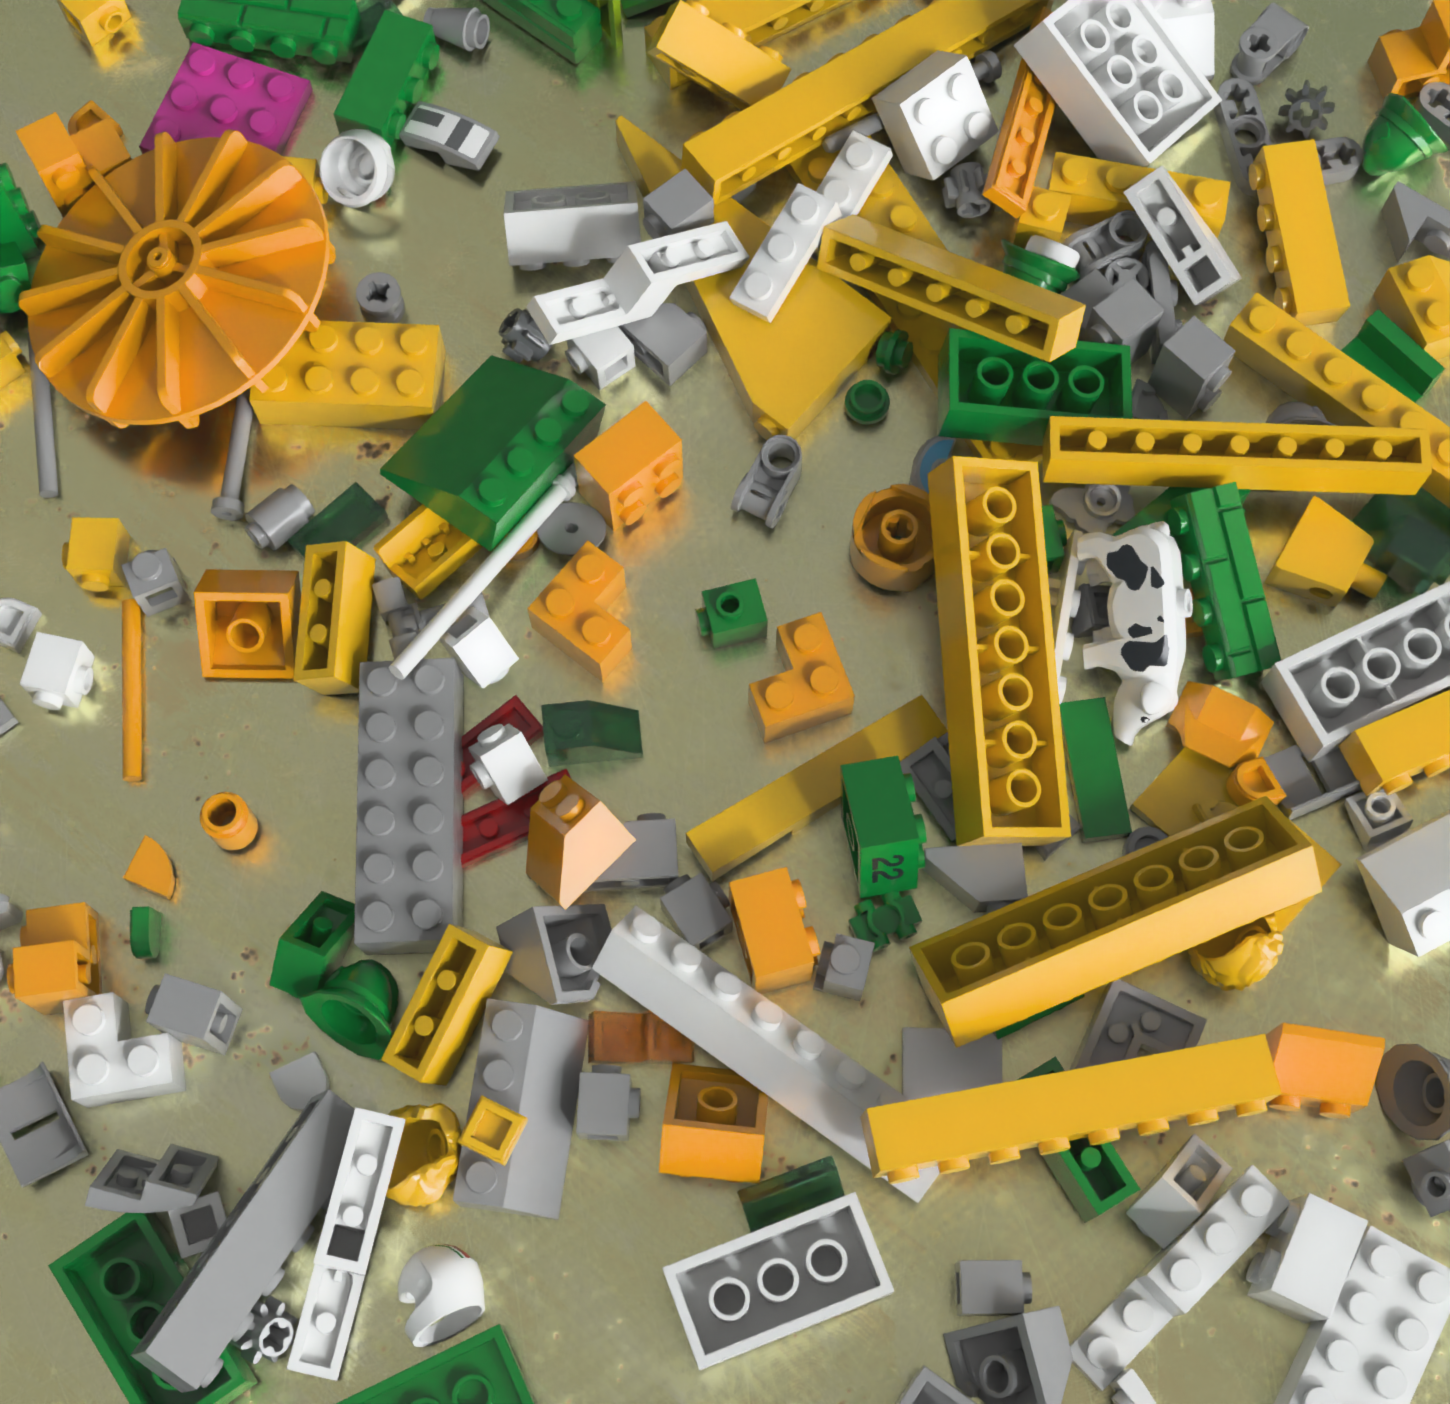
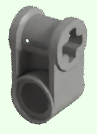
[1230,2,1309,86]
[1062,210,1148,281]
[731,435,802,529]

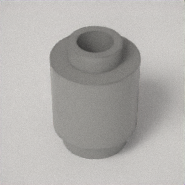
[244,484,315,551]

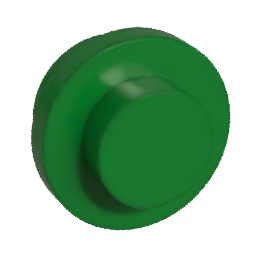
[876,329,913,375]
[845,380,890,424]

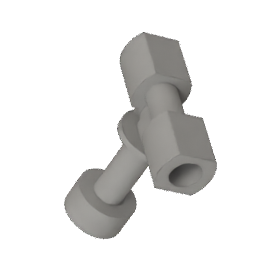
[372,577,489,660]

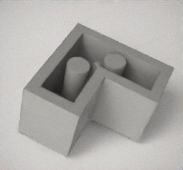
[1061,269,1164,364]

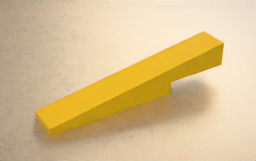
[686,694,948,882]

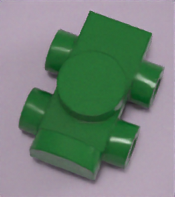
[848,892,922,952]

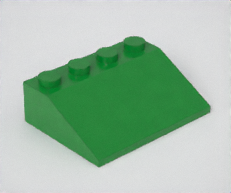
[380,355,606,552]

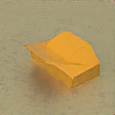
[1165,681,1274,768]

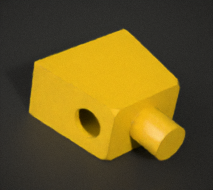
[1264,495,1388,607]

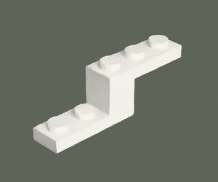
[729,130,893,323]
[526,221,749,345]
[286,1107,406,1381]
[1070,1165,1290,1391]

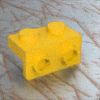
[374,504,483,600]

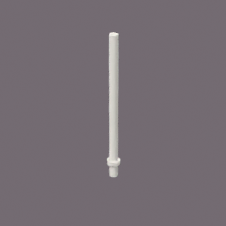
[389,462,578,680]

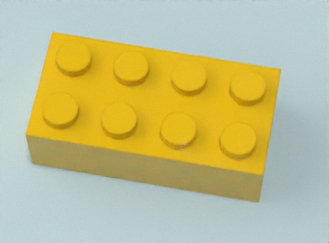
[249,321,446,430]

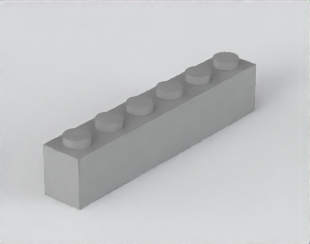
[130,1089,355,1393]

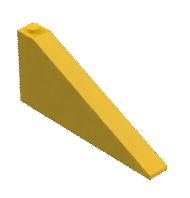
[615,115,892,440]

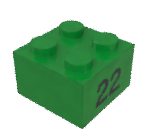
[840,756,927,898]

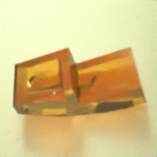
[588,1010,694,1064]

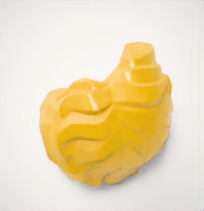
[1188,912,1284,991]
[386,1103,462,1207]

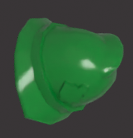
[1362,93,1449,176]
[1000,238,1080,294]
[300,959,398,1060]

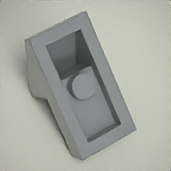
[1381,181,1450,262]

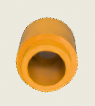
[200,792,258,850]

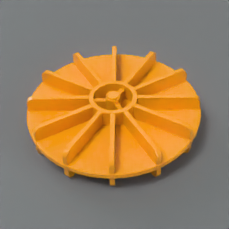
[19,129,336,429]

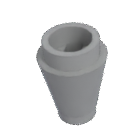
[423,7,490,51]

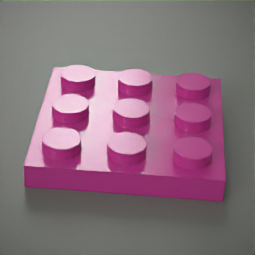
[139,42,313,155]

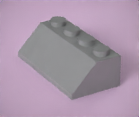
[453,998,589,1220]

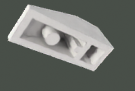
[1124,166,1242,305]

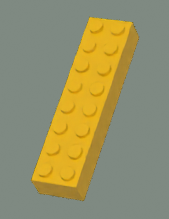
[927,456,1071,846]
[909,796,1322,1048]

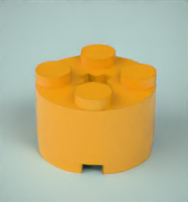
[850,484,935,592]

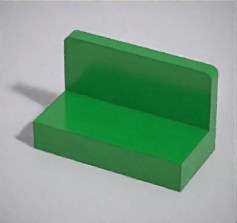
[1340,309,1445,403]

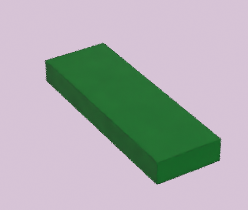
[1059,697,1132,843]

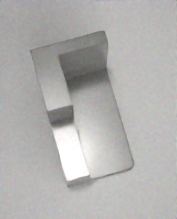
[1070,979,1207,1070]

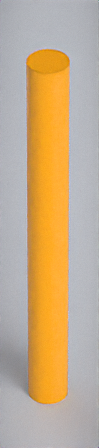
[122,599,142,782]

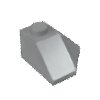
[496,904,612,1005]
[944,1306,1073,1404]

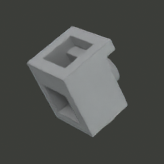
[121,548,191,617]
[813,933,875,1001]

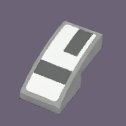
[399,101,500,171]

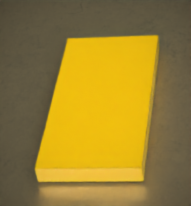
[1130,747,1342,933]

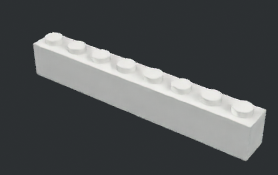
[592,905,940,1203]

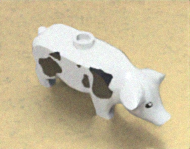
[1077,521,1193,746]

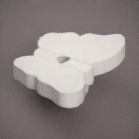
[1049,484,1135,534]

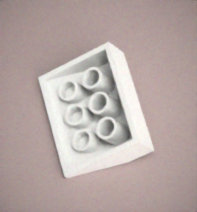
[1013,0,1222,167]

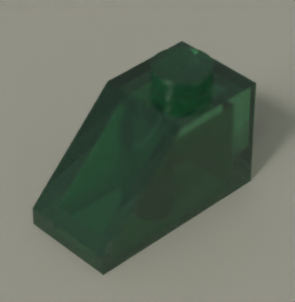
[541,700,643,767]

